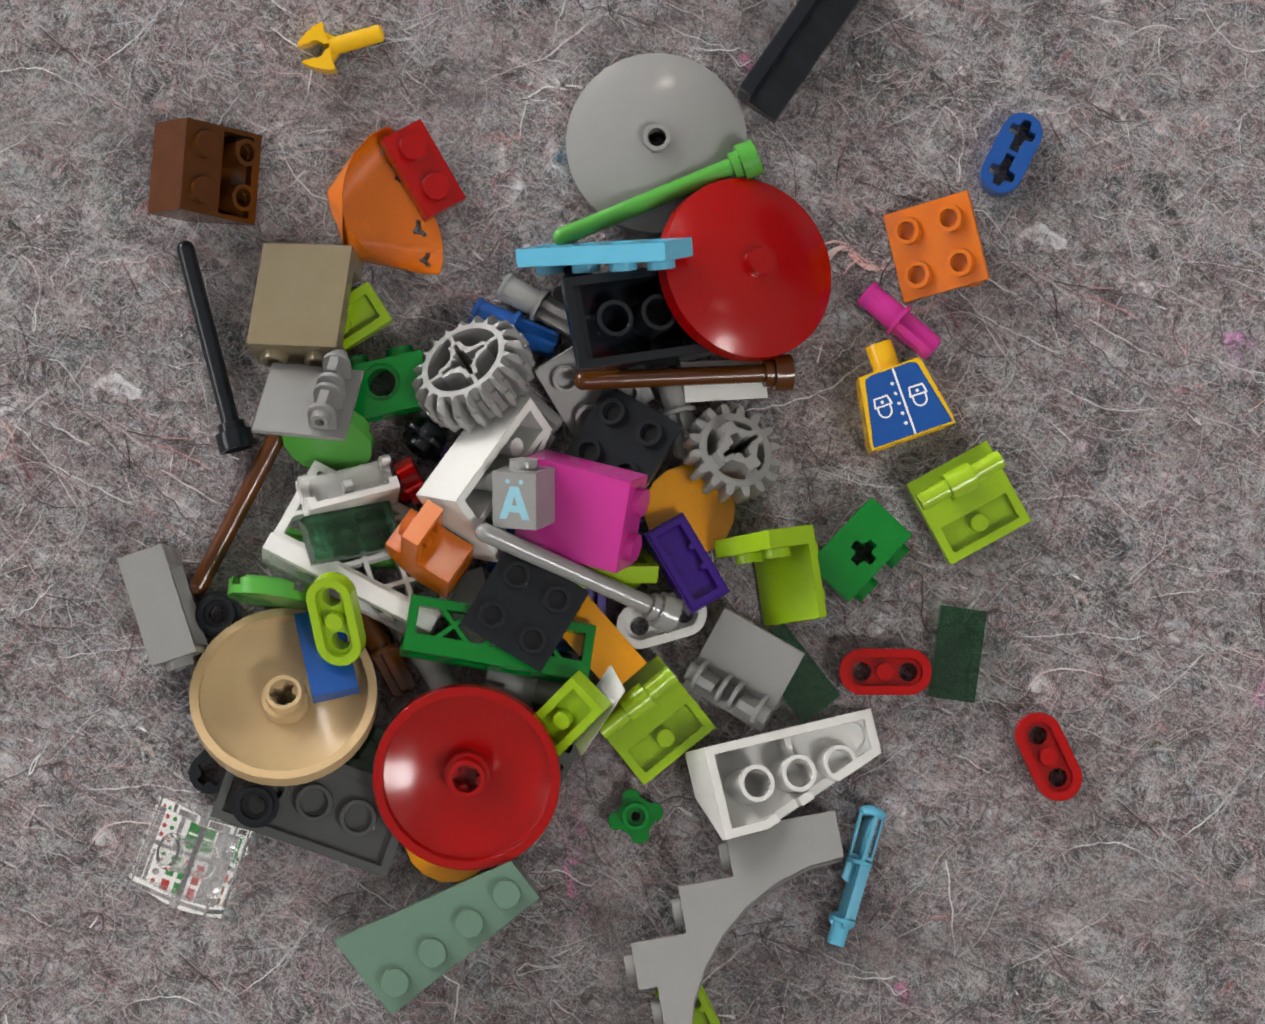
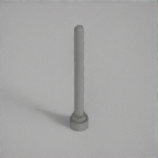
[475,523,683,633]

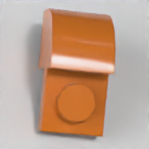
[385,499,474,599]

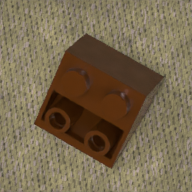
[148,117,262,226]

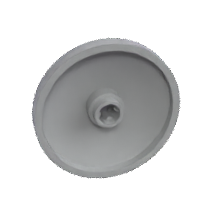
[566,53,747,236]

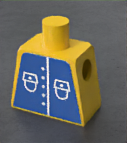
[855,339,955,455]

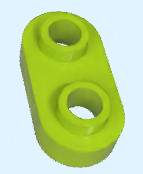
[306,572,366,666]

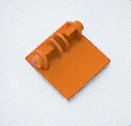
[883,190,990,303]

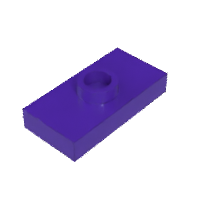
[642,512,730,616]

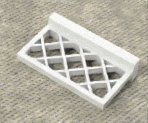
[261,460,458,635]

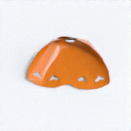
[327,126,443,275]

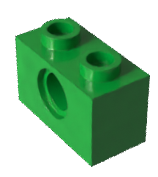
[349,345,424,423]

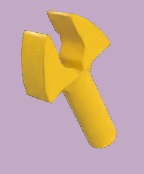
[297,22,384,74]

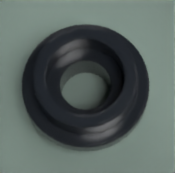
[195,591,242,637]
[232,782,279,828]

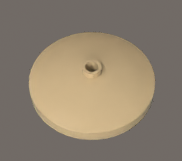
[189,608,378,786]

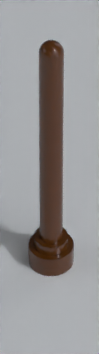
[574,354,795,391]
[190,434,283,595]

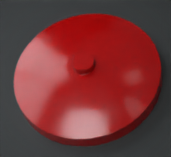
[658,178,831,362]
[372,683,561,870]

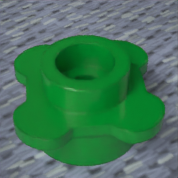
[608,789,663,844]

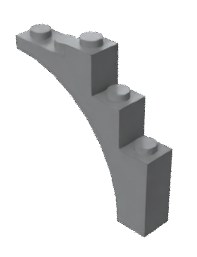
[624,810,844,1024]

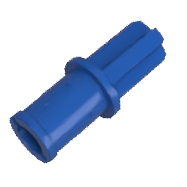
[469,297,560,357]

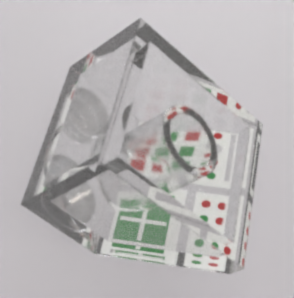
[127,794,253,920]

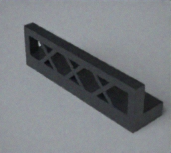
[737,0,860,124]

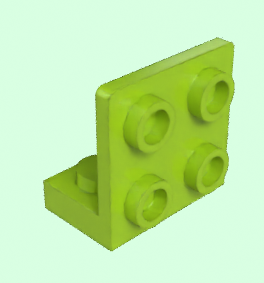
[714,524,827,626]

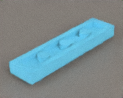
[515,237,693,275]

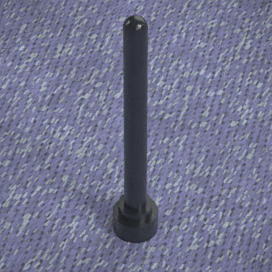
[177,240,256,455]

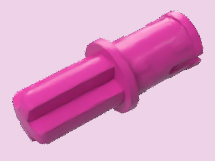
[856,281,941,359]

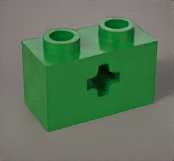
[818,497,912,603]

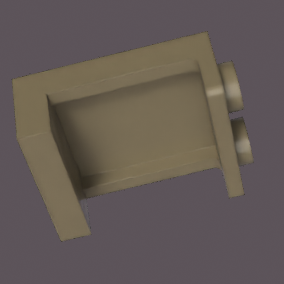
[246,243,364,367]

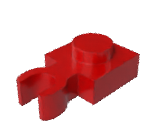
[393,456,425,508]

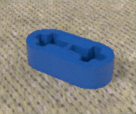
[978,112,1043,197]

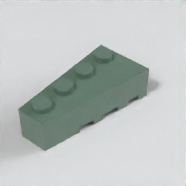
[334,858,542,1015]

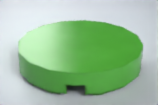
[282,411,375,471]
[227,575,310,610]

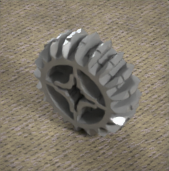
[412,315,536,433]

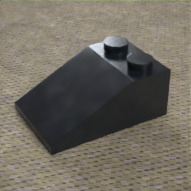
[560,267,711,372]

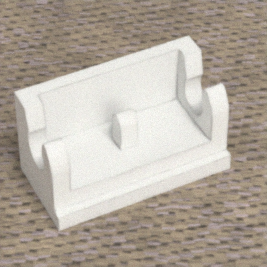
[295,454,400,526]

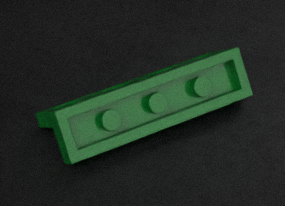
[399,594,596,684]

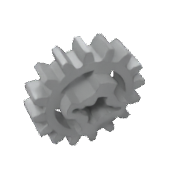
[681,404,781,504]

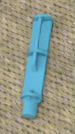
[826,805,886,947]

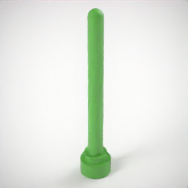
[553,139,764,245]

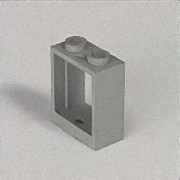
[117,544,209,673]

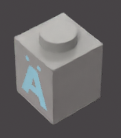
[492,457,555,530]

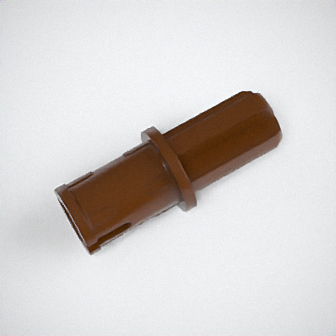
[361,613,416,697]

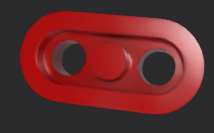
[838,648,932,695]
[1013,712,1082,801]

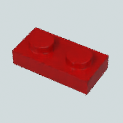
[379,119,466,223]

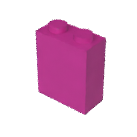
[515,449,650,573]

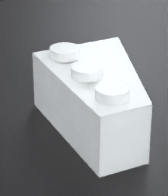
[416,396,552,563]

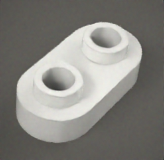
[616,592,707,649]

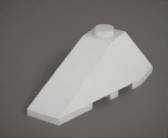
[684,708,882,840]

